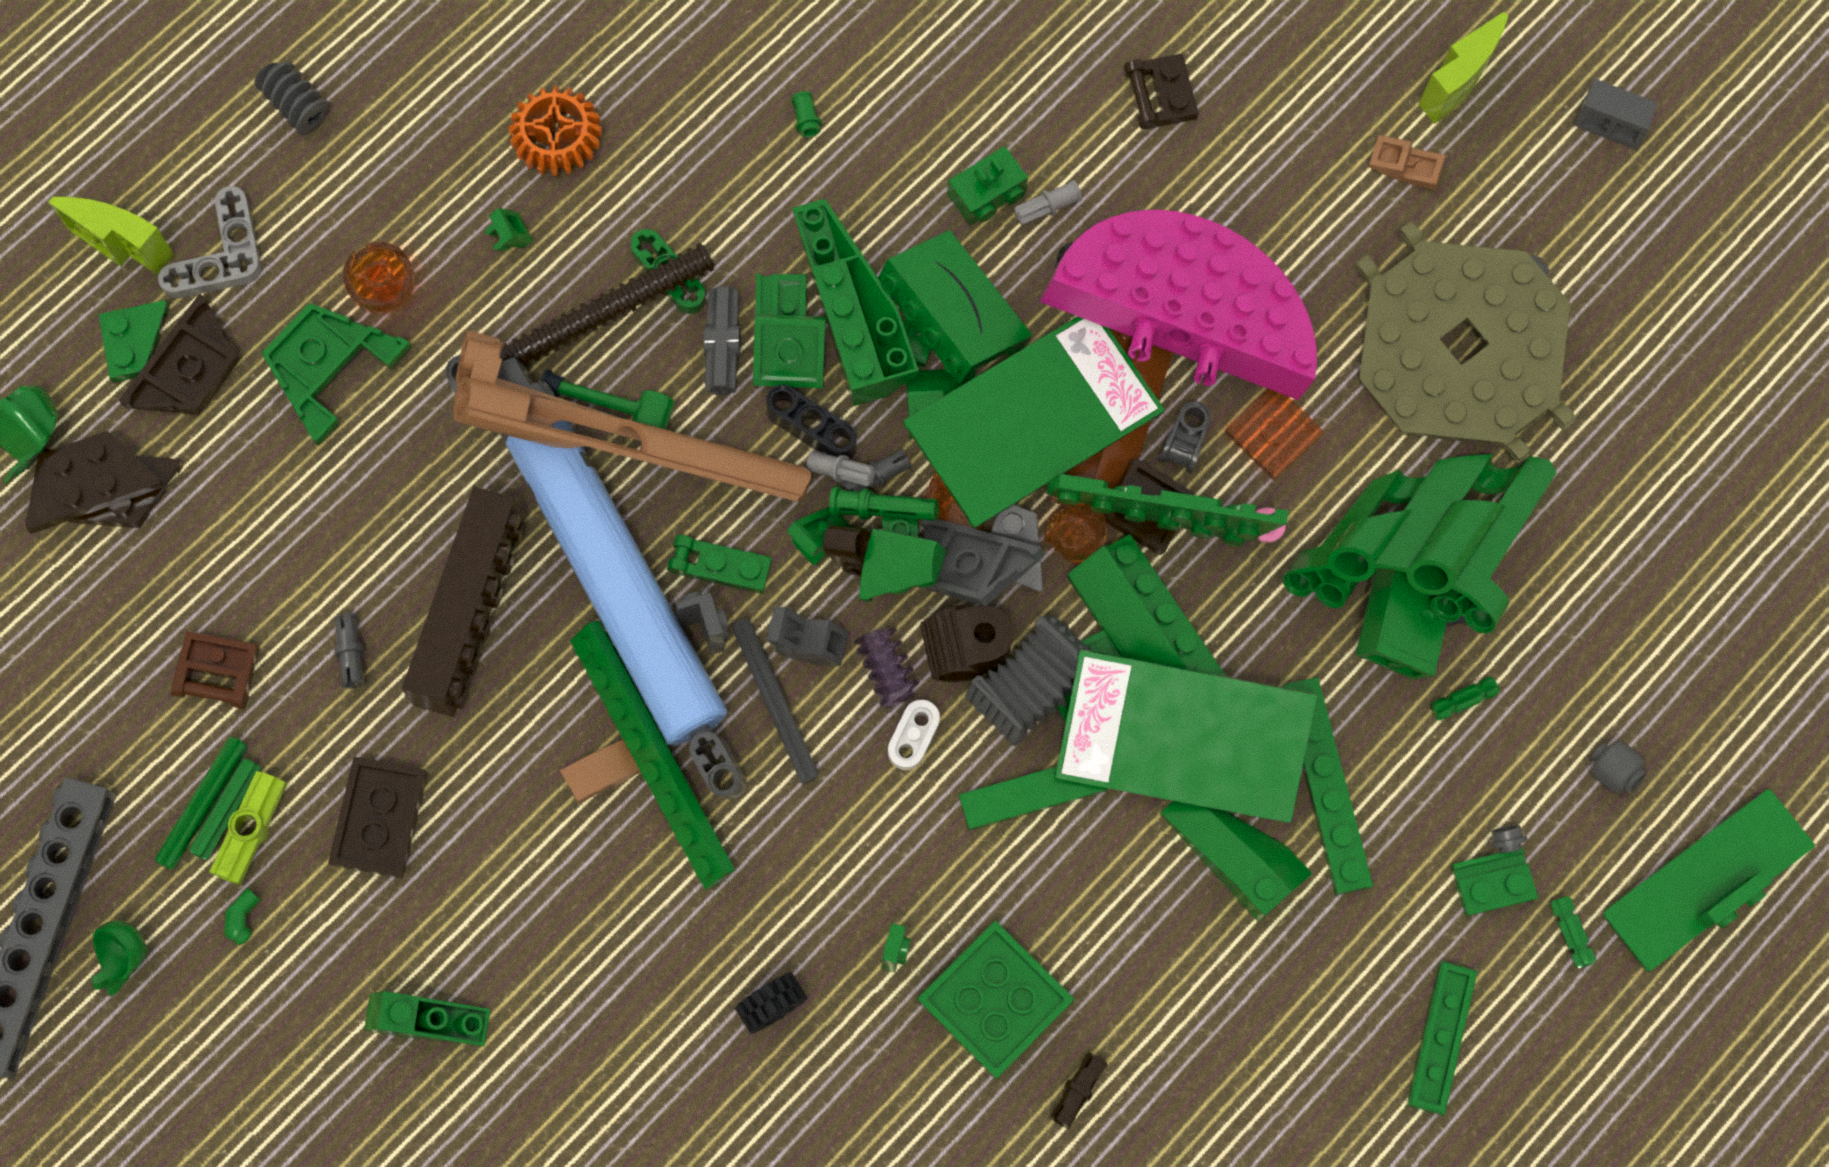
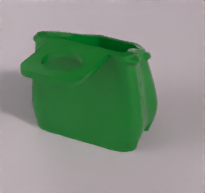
[0,385,59,485]

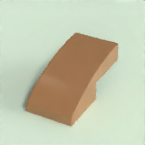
[1369,135,1446,191]
[560,740,641,804]

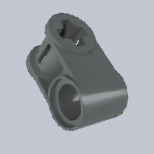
[1159,401,1211,474]

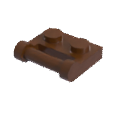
[171,631,260,709]

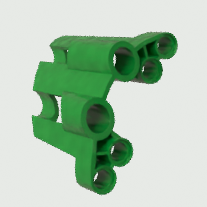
[1283,454,1557,634]

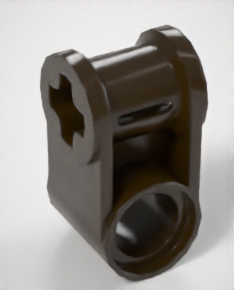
[823,525,871,577]

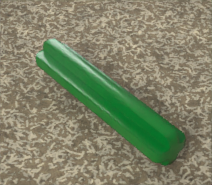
[189,758,261,860]

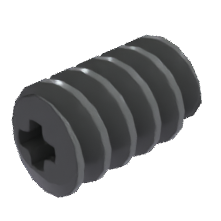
[254,61,329,136]

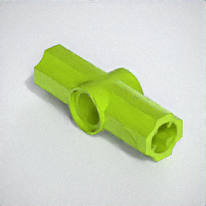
[209,771,287,886]

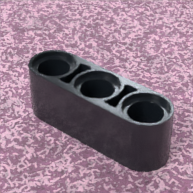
[766,385,856,460]

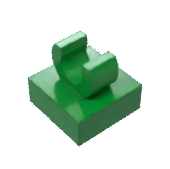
[485,208,533,252]

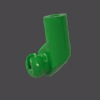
[224,888,260,945]

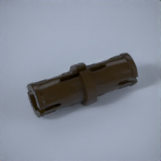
[1049,1052,1108,1129]

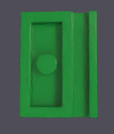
[755,274,806,316]
[1450,847,1538,917]

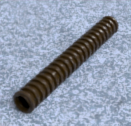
[500,243,715,367]

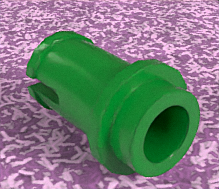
[791,91,822,138]

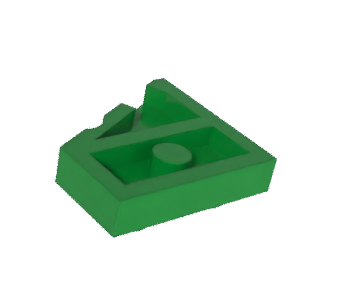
[99,300,169,383]

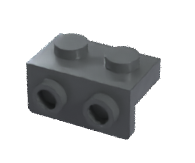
[676,592,729,655]

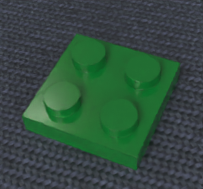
[753,314,825,388]

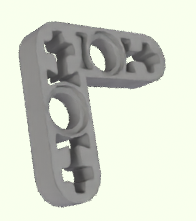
[158,186,262,298]

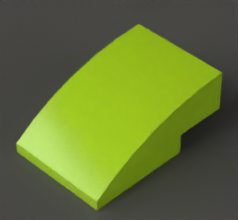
[1419,11,1508,124]
[48,197,174,275]

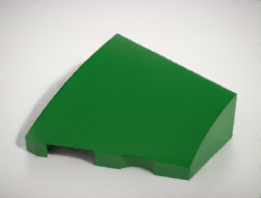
[859,528,946,602]

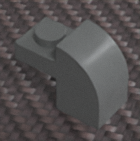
[766,607,849,666]

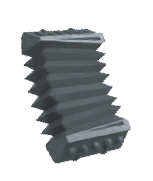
[965,614,1091,746]

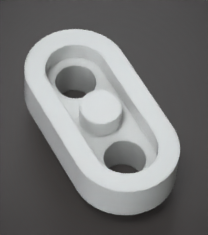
[888,700,940,770]

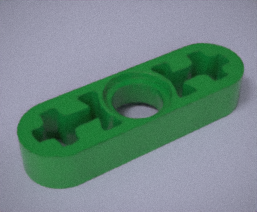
[630,229,706,314]

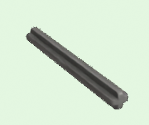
[732,618,818,784]

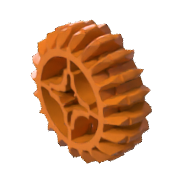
[509,85,602,177]

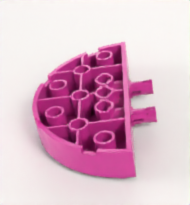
[1040,210,1317,400]

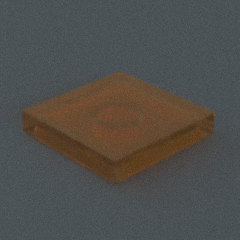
[1224,389,1324,481]

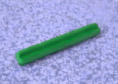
[155,737,247,870]

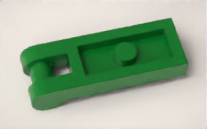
[666,535,772,594]

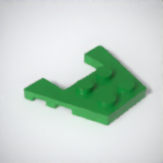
[261,303,411,446]

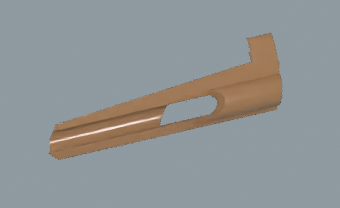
[453,330,811,502]

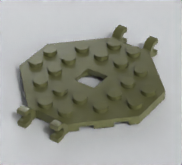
[1356,220,1576,465]

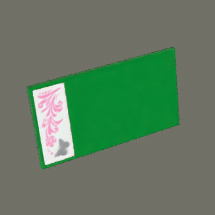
[903,316,1165,529]
[1054,649,1318,823]

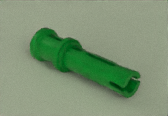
[829,486,939,522]

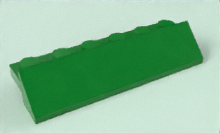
[1066,534,1226,677]

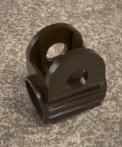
[920,605,1014,682]

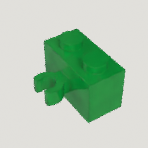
[947,146,1028,226]

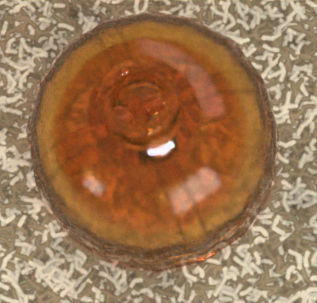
[343,242,415,314]

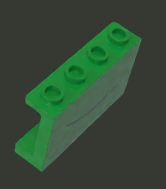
[878,230,1032,384]

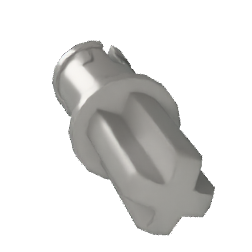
[1014,180,1082,225]
[807,450,876,486]

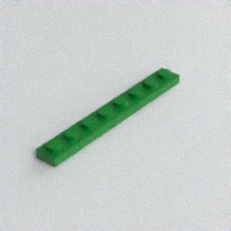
[570,620,735,890]

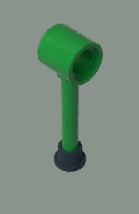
[541,369,675,430]

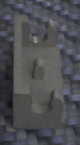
[1574,78,1658,150]

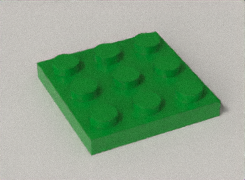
[917,920,1075,1080]

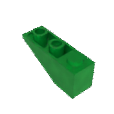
[364,991,490,1046]

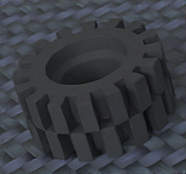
[735,972,808,1034]

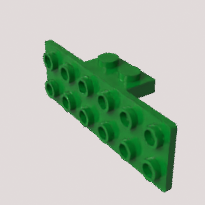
[1602,789,1815,972]

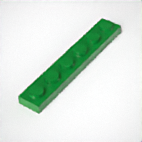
[1282,677,1373,896]

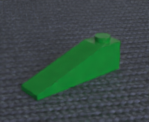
[1160,801,1312,922]

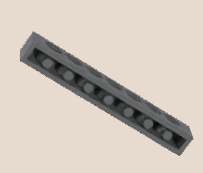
[0,777,116,1080]

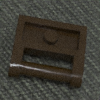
[1124,53,1199,129]

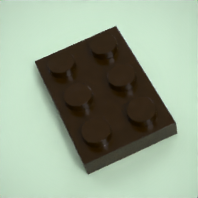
[328,757,427,879]

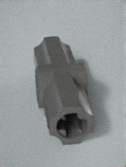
[704,286,740,395]

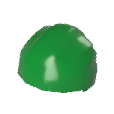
[91,920,148,996]

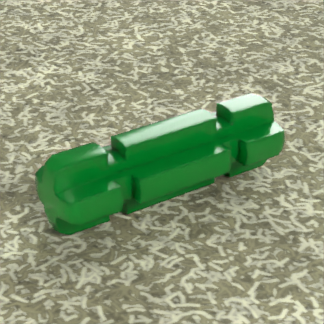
[1430,676,1500,721]
[1550,896,1596,968]

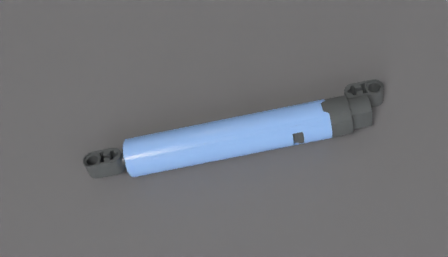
[445,355,747,799]

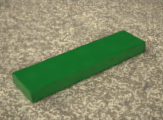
[958,766,1108,831]
[1406,961,1478,1116]

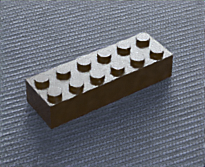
[401,486,526,717]

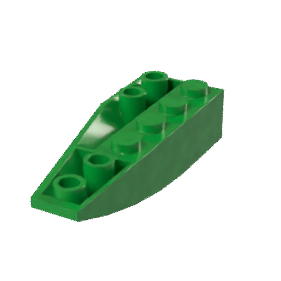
[792,199,919,406]

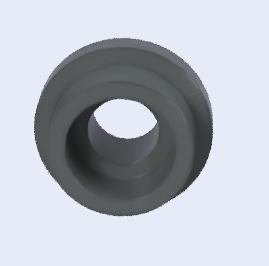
[1490,825,1527,853]

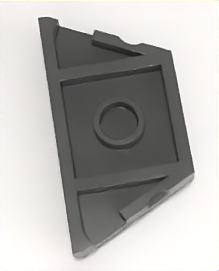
[922,519,1044,607]

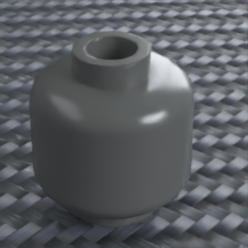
[1591,741,1647,794]

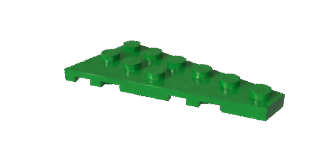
[1047,474,1289,546]

